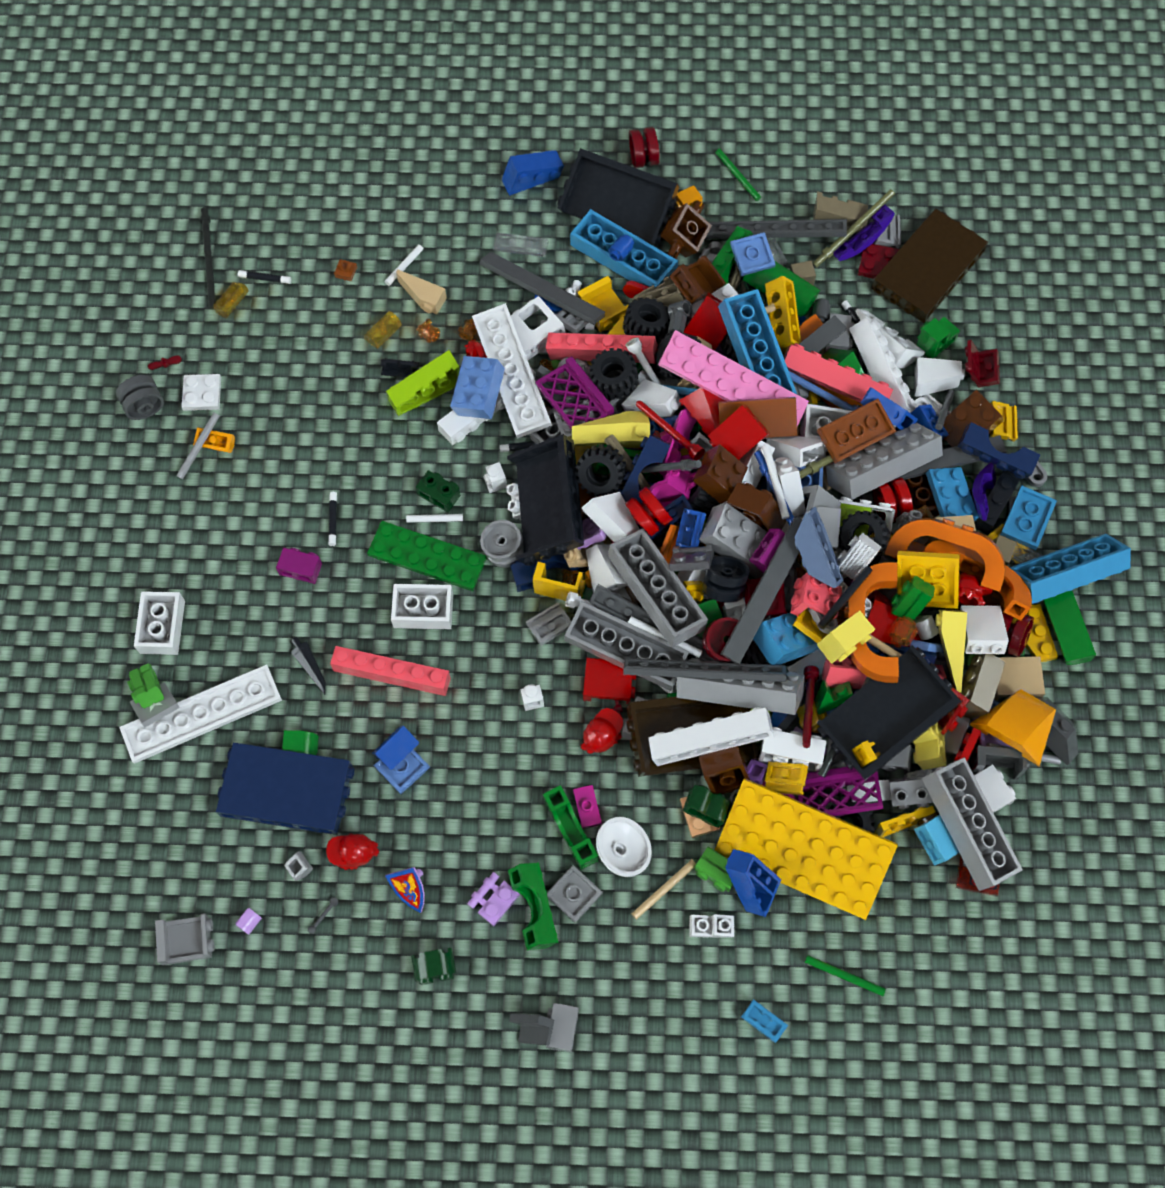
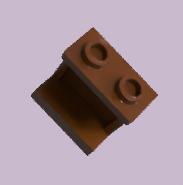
[669,255,726,305]

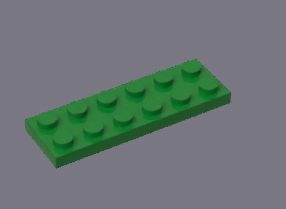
[367,521,487,591]

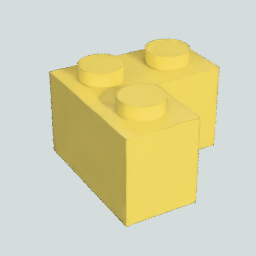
[817,611,875,664]
[913,722,947,770]

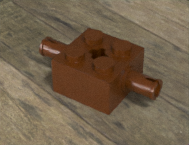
[660,201,712,260]

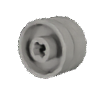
[480,520,524,568]

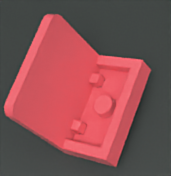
[790,572,842,619]

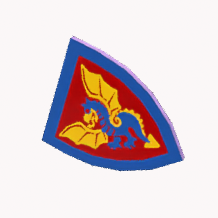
[385,867,425,913]

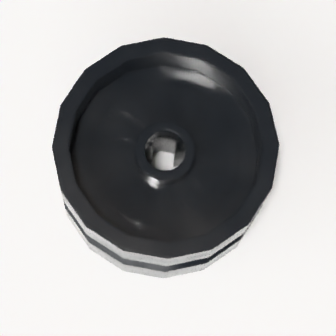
[702,556,750,603]

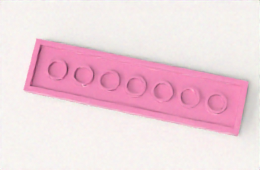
[658,330,809,426]

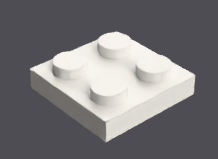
[182,374,221,411]

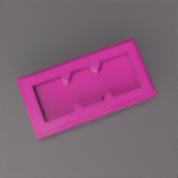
[573,785,602,829]

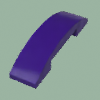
[833,204,895,261]
[972,463,997,521]

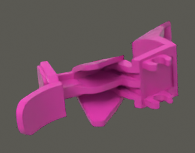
[634,408,696,525]

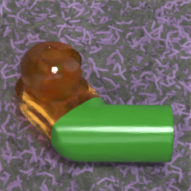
[539,359,561,371]

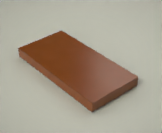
[718,397,797,438]
[817,398,896,464]

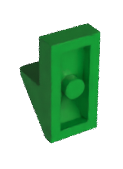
[814,679,854,715]

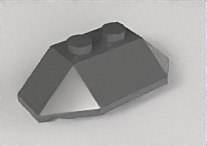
[1036,697,1078,765]

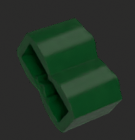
[683,785,731,828]

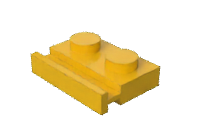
[990,401,1018,442]
[765,762,808,795]

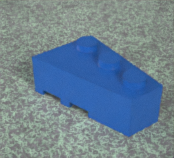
[502,150,564,196]
[725,849,781,917]

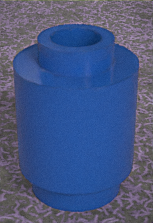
[609,234,634,261]

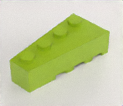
[386,350,460,416]

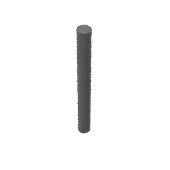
[935,390,955,430]

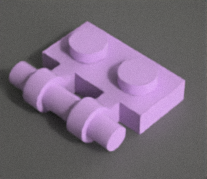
[467,872,520,926]

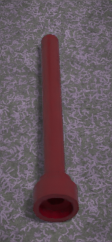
[802,665,820,748]

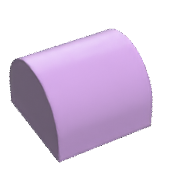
[236,908,262,935]

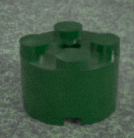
[411,948,457,985]

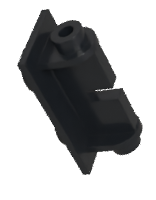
[381,358,420,378]

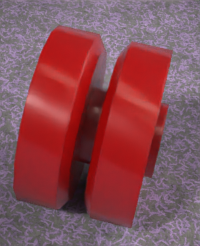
[872,477,913,522]
[625,486,673,537]

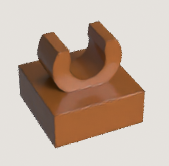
[334,259,357,282]

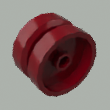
[629,126,660,169]
[1002,612,1034,657]
[702,617,739,662]

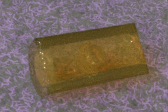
[213,282,249,318]
[364,311,402,349]

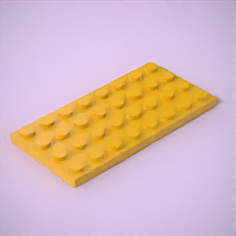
[715,778,898,920]

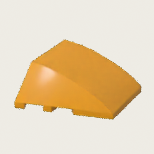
[970,689,1056,767]

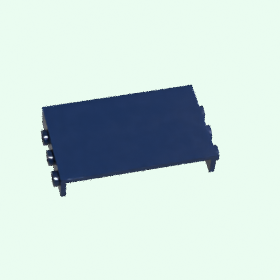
[216,742,355,835]

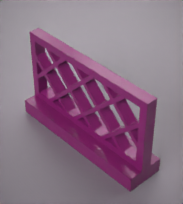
[535,356,614,430]
[798,767,883,816]

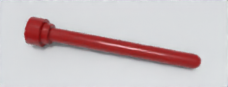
[636,400,705,460]

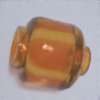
[888,616,918,647]

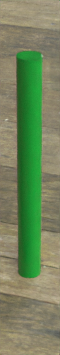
[715,149,761,201]
[804,955,886,996]

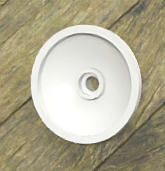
[596,817,652,877]

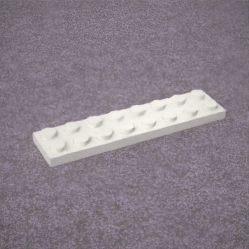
[472,303,552,439]
[119,665,282,764]

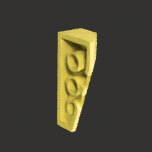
[572,411,650,448]
[935,610,967,693]

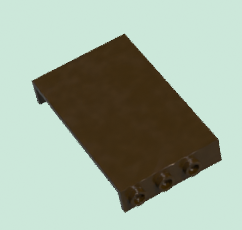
[872,208,988,323]
[626,697,760,777]

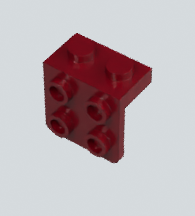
[965,339,1000,388]

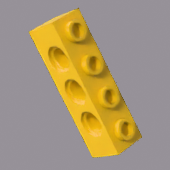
[765,276,801,354]

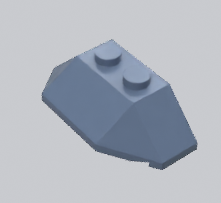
[794,507,843,588]

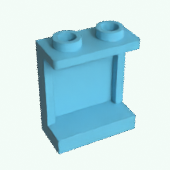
[914,814,959,865]

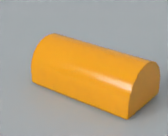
[193,427,235,453]

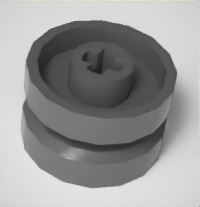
[116,375,164,420]

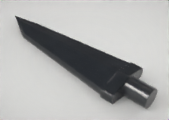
[291,637,326,695]

